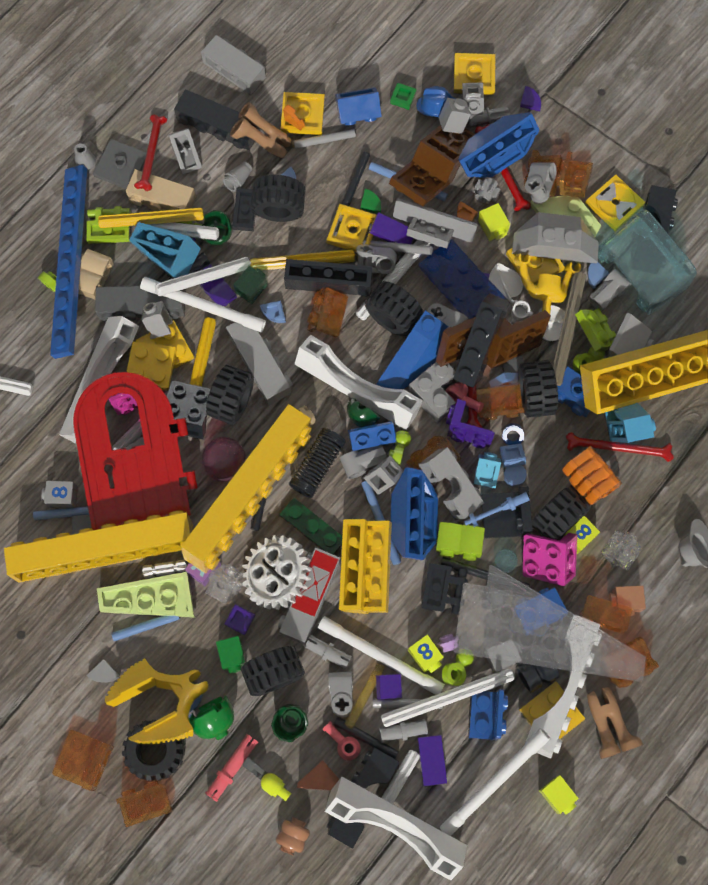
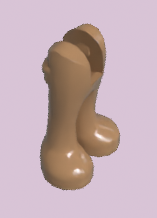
[230,102,292,158]
[587,687,643,759]

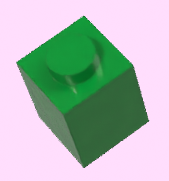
[216,636,246,674]

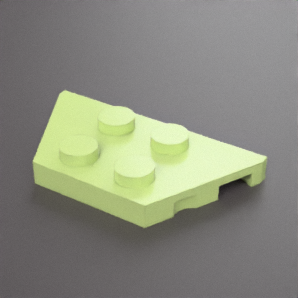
[530,194,601,264]

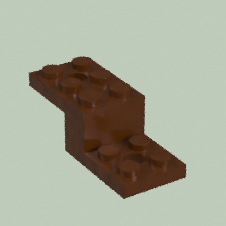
[389,125,475,207]
[436,310,551,369]

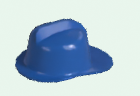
[416,86,456,117]

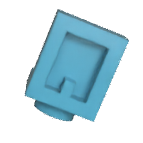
[474,452,501,488]

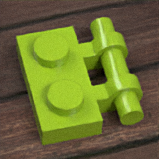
[87,206,131,244]
[575,308,616,352]

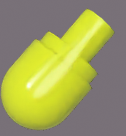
[261,773,292,801]

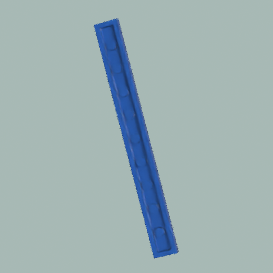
[50,165,87,359]

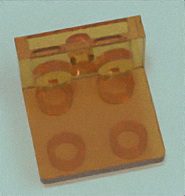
[52,730,114,791]

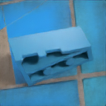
[129,222,201,279]
[604,403,656,443]

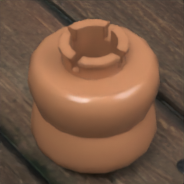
[276,817,310,856]

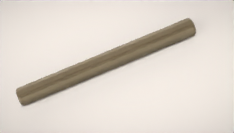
[553,271,587,386]

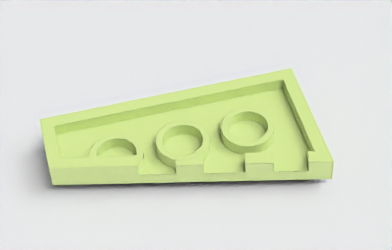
[97,572,195,618]

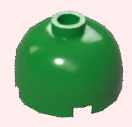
[189,695,234,740]

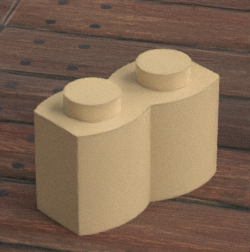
[78,249,114,300]

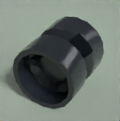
[516,651,560,693]

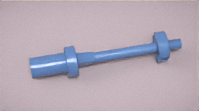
[464,492,530,527]

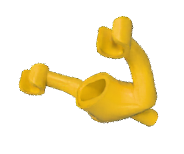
[514,253,581,314]

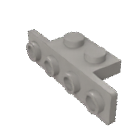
[393,198,478,248]

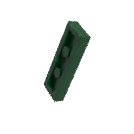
[280,498,342,555]

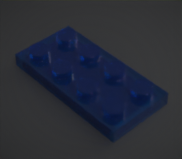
[418,239,507,319]

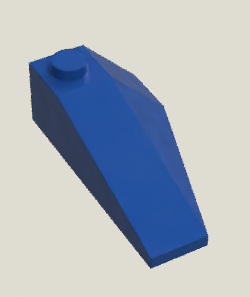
[376,310,449,389]

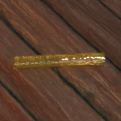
[344,663,385,729]

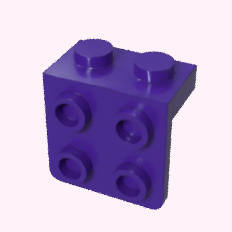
[446,399,495,449]

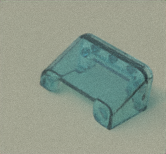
[598,209,697,315]

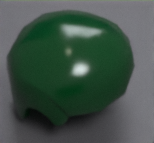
[202,210,233,245]
[347,398,381,427]
[271,704,308,742]

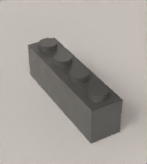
[95,286,185,321]

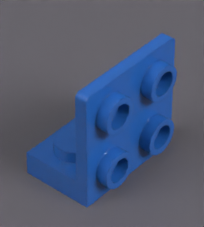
[469,689,508,741]

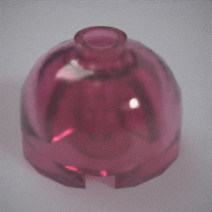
[202,437,246,482]

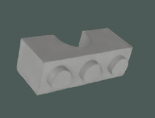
[418,447,484,520]

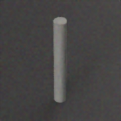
[294,129,356,149]
[370,241,433,255]
[373,698,443,709]

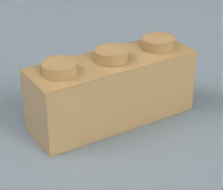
[126,169,196,211]

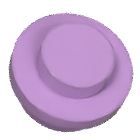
[437,634,459,653]

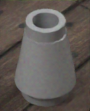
[74,143,96,170]
[223,161,252,192]

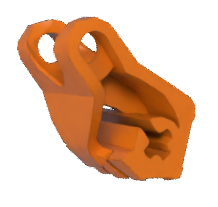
[562,446,623,505]

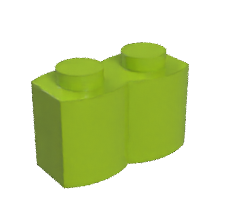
[436,522,485,561]

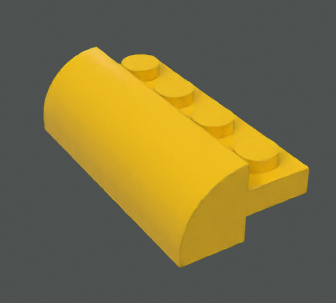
[339,519,392,614]

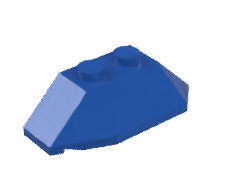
[458,112,540,178]
[391,467,438,560]

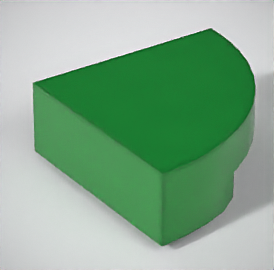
[360,189,381,214]

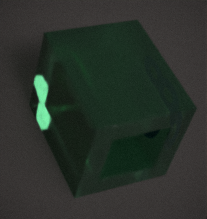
[233,266,268,304]

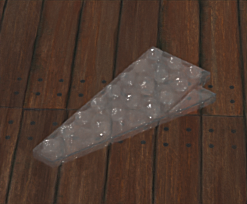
[453,565,646,682]

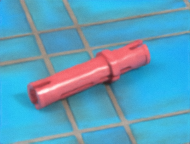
[205,733,259,802]

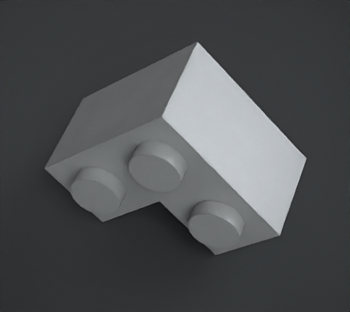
[409,362,456,424]

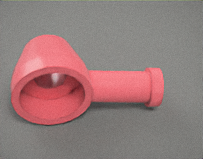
[445,381,484,413]
[322,721,361,761]

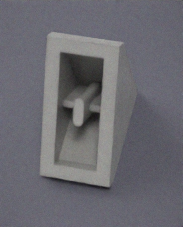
[169,128,202,174]

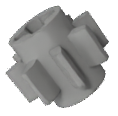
[473,177,501,204]

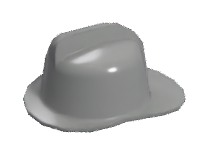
[679,519,708,568]

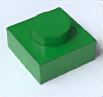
[390,83,417,110]

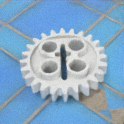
[241,535,312,610]

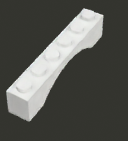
[59,316,139,443]
[295,335,423,430]
[525,614,602,759]
[325,777,467,880]

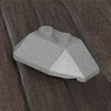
[512,212,599,263]

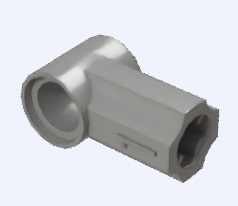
[588,269,632,311]
[340,445,387,479]

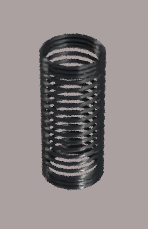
[289,428,346,498]

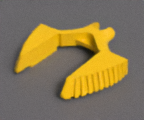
[105,658,209,744]

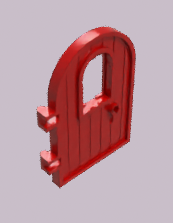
[73,372,198,530]

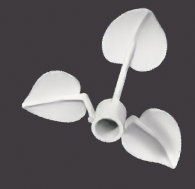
[488,263,576,341]

